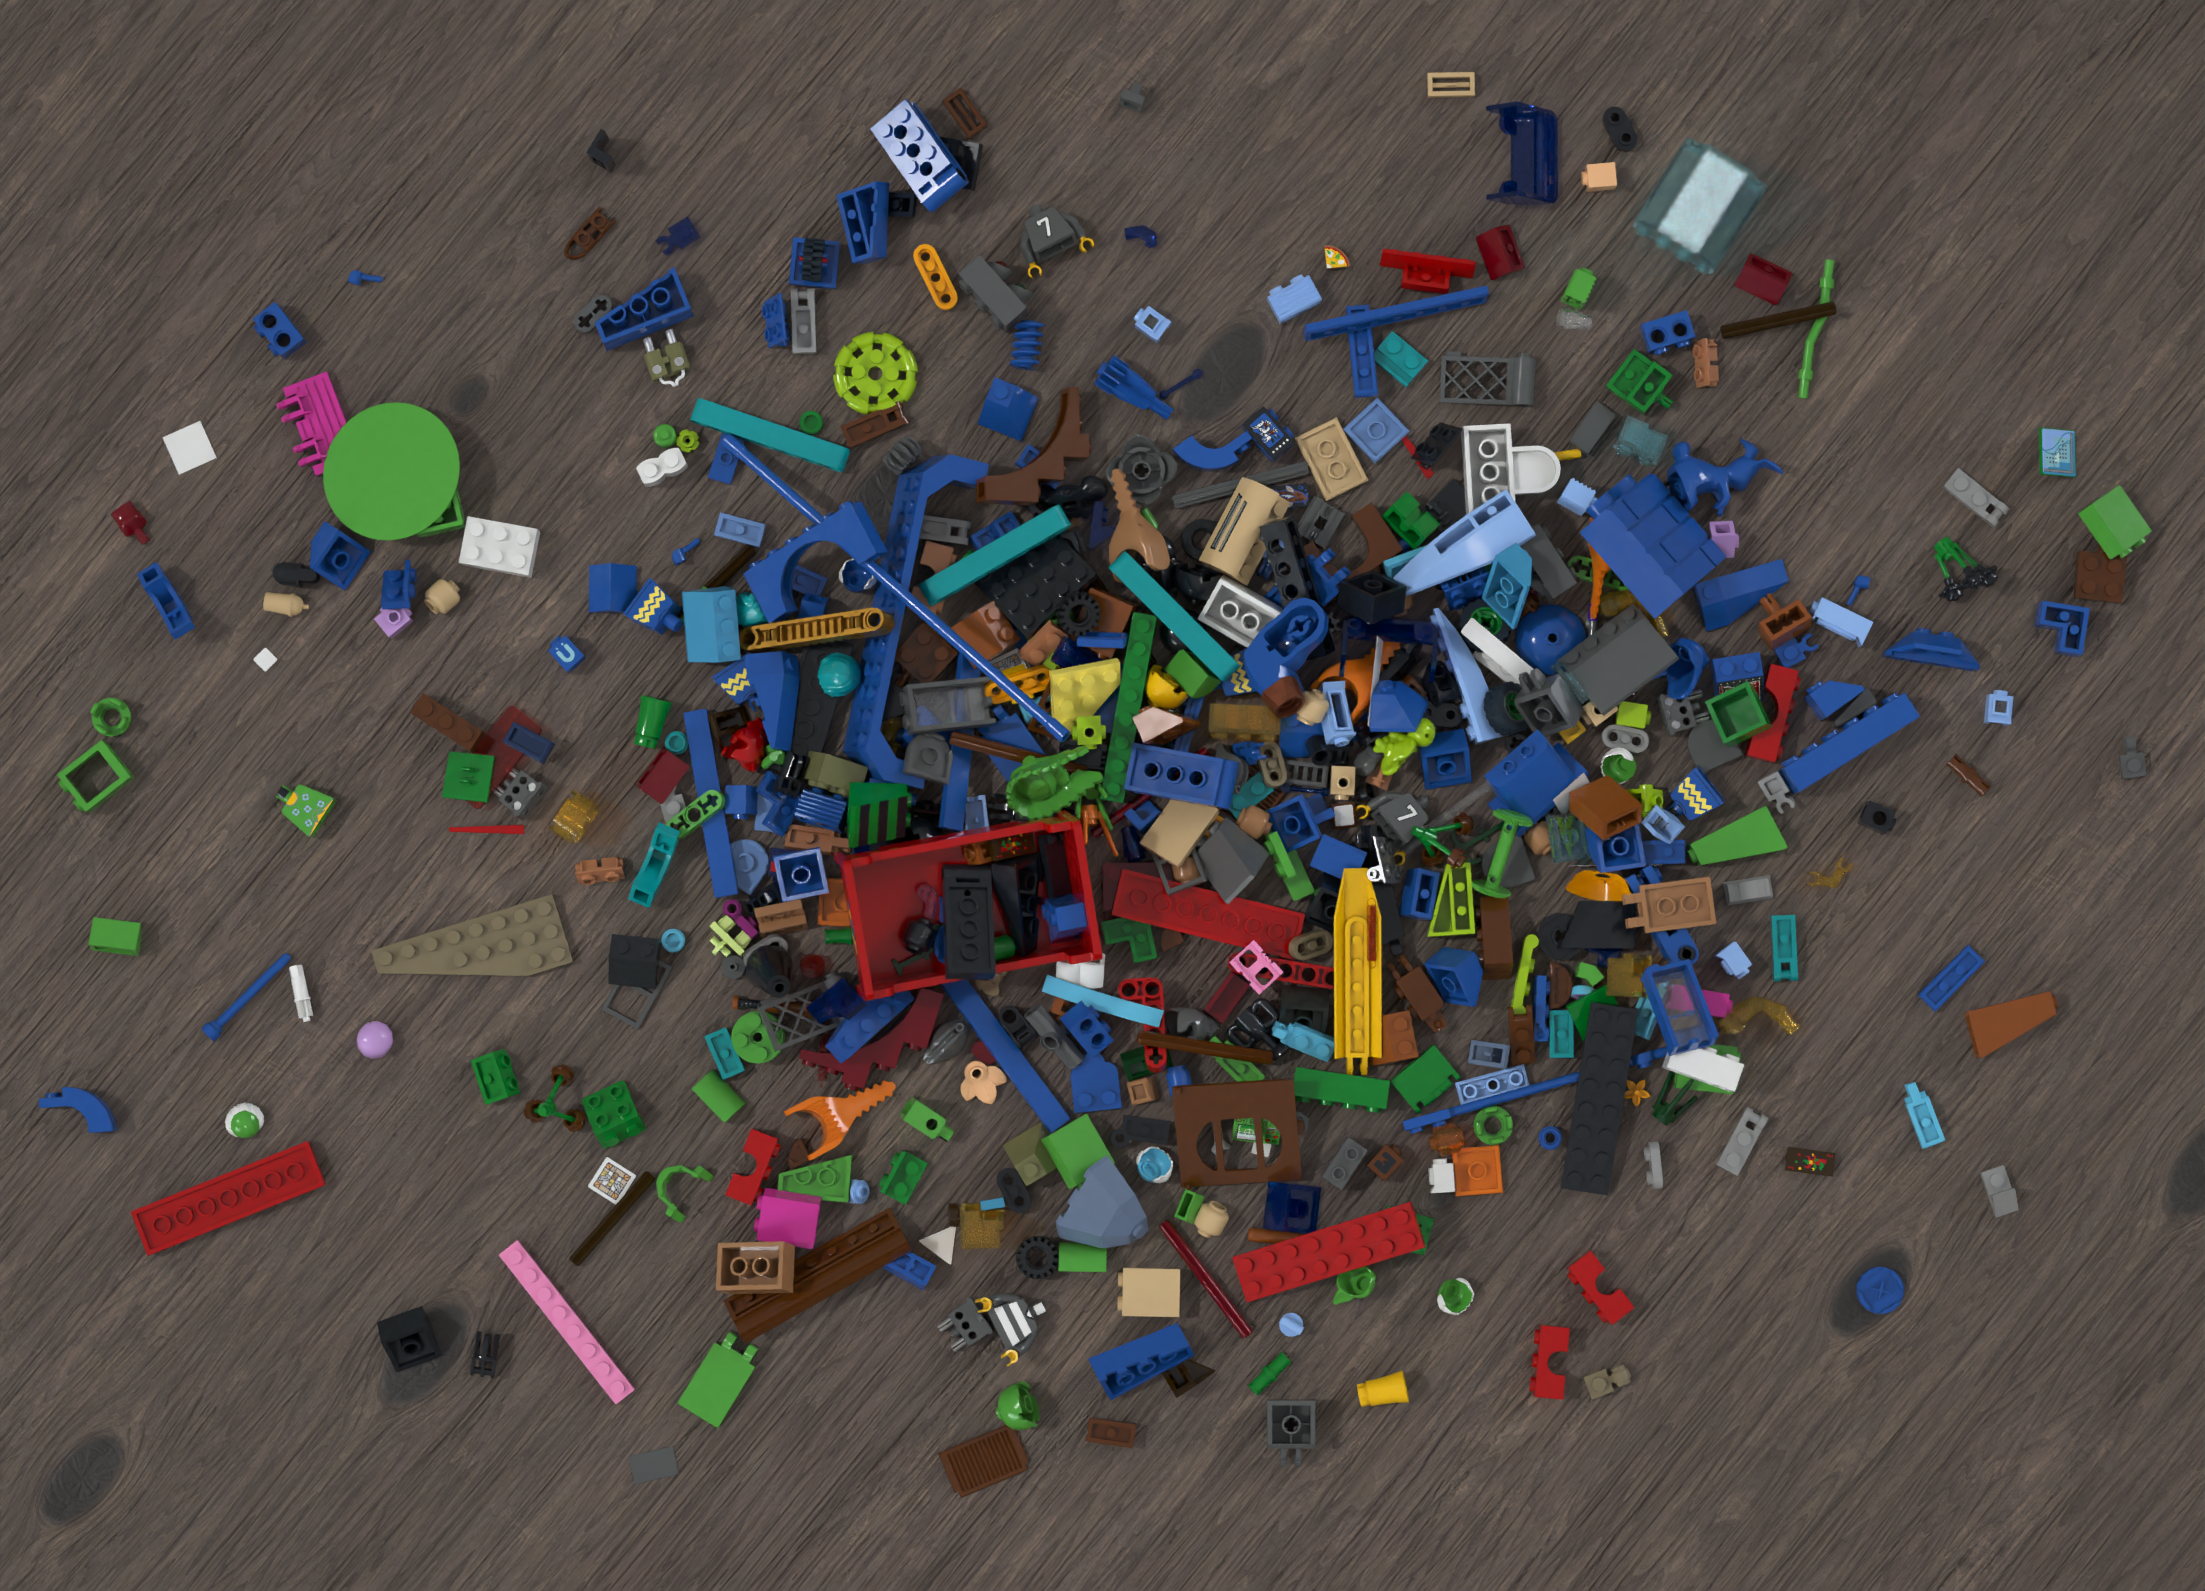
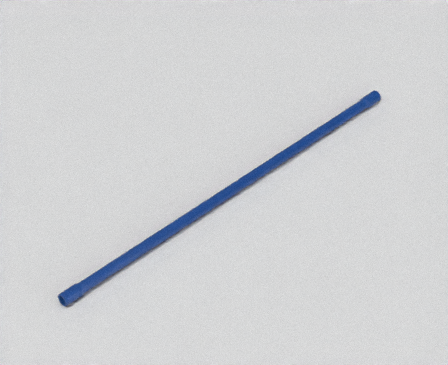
[721,434,1071,743]

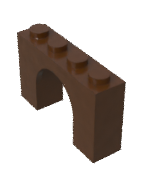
[1304,502,1403,603]

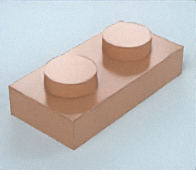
[1018,620,1069,666]

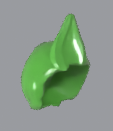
[1333,1266,1376,1305]

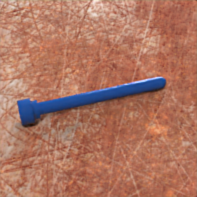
[201,953,291,1042]

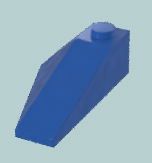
[1692,559,1789,632]
[745,651,800,753]
[1279,710,1369,758]

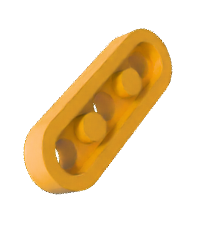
[913,244,958,311]
[984,665,1051,704]

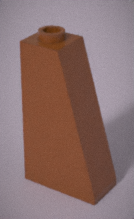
[1964,991,2058,1058]

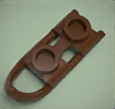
[564,207,616,260]

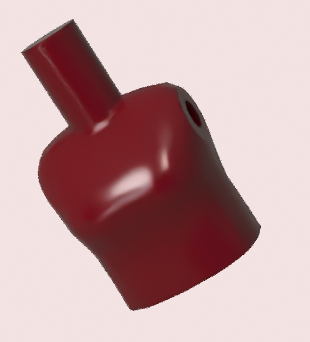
[111,501,150,545]

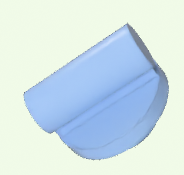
[849,1179,870,1204]
[1279,1313,1304,1337]

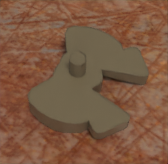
[976,971,1009,997]

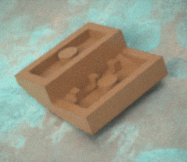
[754,899,809,939]

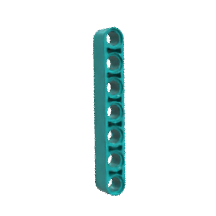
[690,398,851,473]
[918,505,1071,607]
[1108,551,1240,683]

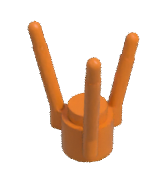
[1079,805,1118,857]

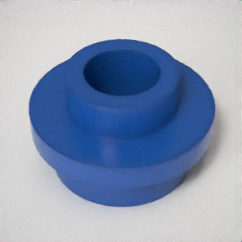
[1538,1126,1562,1150]

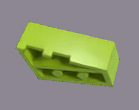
[1427,862,1475,937]

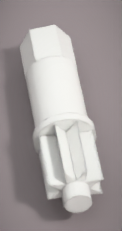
[289,965,313,1022]

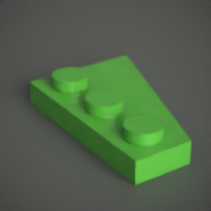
[778,1155,852,1202]

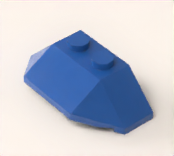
[1882,628,1980,672]

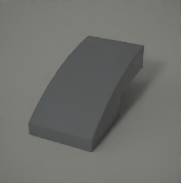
[1568,402,1616,455]

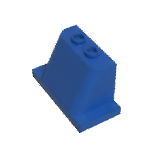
[1484,729,1590,837]

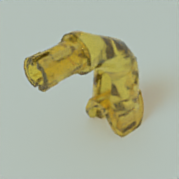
[1598,589,1669,637]
[1719,997,1800,1035]

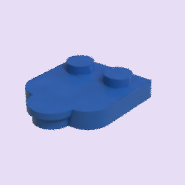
[1071,1053,1122,1113]

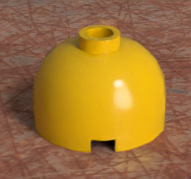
[1144,665,1189,710]

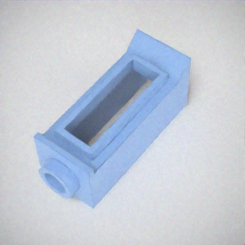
[1808,597,1873,648]
[1317,681,1356,747]

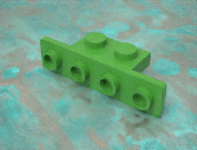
[1262,807,1314,901]

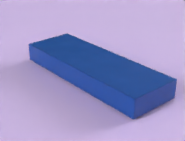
[1918,945,1985,1012]

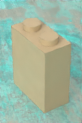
[1117,1267,1180,1317]

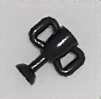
[1226,998,1289,1062]

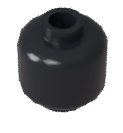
[901,918,936,955]

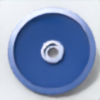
[1515,604,1586,675]

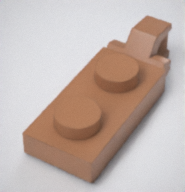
[784,824,851,855]

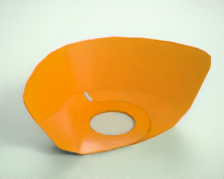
[1566,870,1631,901]

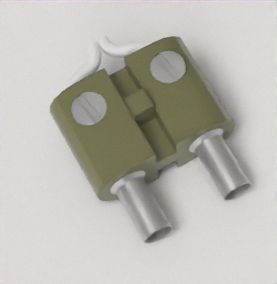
[643,329,691,387]

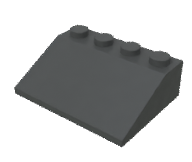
[1557,604,1679,716]

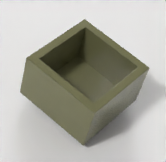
[803,751,868,797]

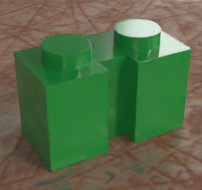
[1382,491,1440,550]

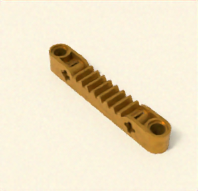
[739,608,895,653]

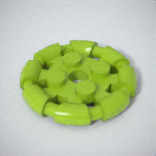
[833,332,918,415]

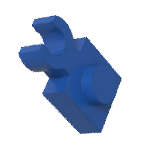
[1773,633,1818,668]
[1232,741,1266,766]

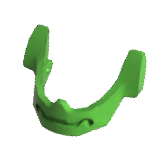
[656,1165,714,1222]

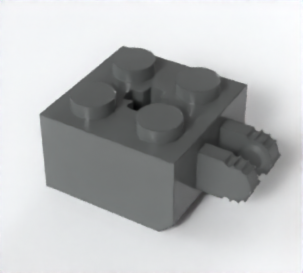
[1514,668,1585,736]
[1267,1399,1315,1467]

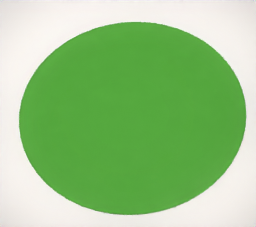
[323,402,460,540]

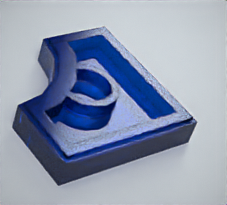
[806,978,867,1024]

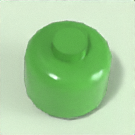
[653,424,677,449]

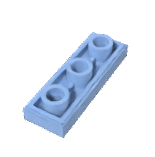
[1455,1064,1529,1105]

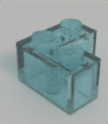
[1612,415,1669,466]

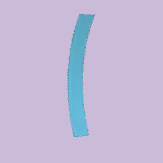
[1042,975,1164,1027]

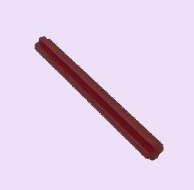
[1159,1220,1253,1338]

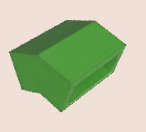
[1574,962,1604,987]
[1174,1189,1204,1224]

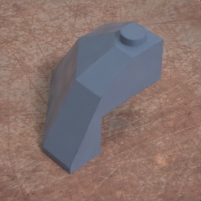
[1055,1155,1149,1248]

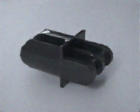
[272,562,320,588]
[773,750,810,799]
[470,1331,500,1379]

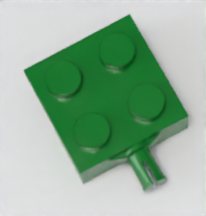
[1605,349,1674,415]

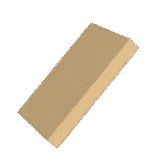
[1295,417,1368,502]
[1140,800,1220,869]

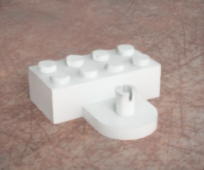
[1461,423,1561,515]

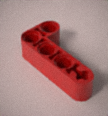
[1118,977,1167,1073]

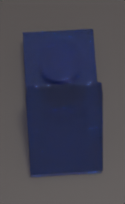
[1089,501,1116,551]

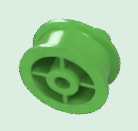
[731,1011,785,1063]

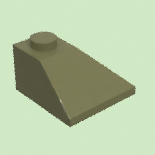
[1002,1122,1057,1186]

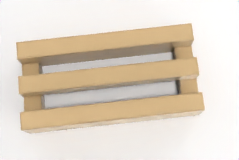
[1427,72,1475,98]

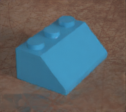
[1482,543,1532,629]
[682,586,741,662]

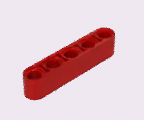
[1227,952,1334,989]

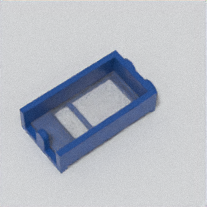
[1640,959,1719,1056]

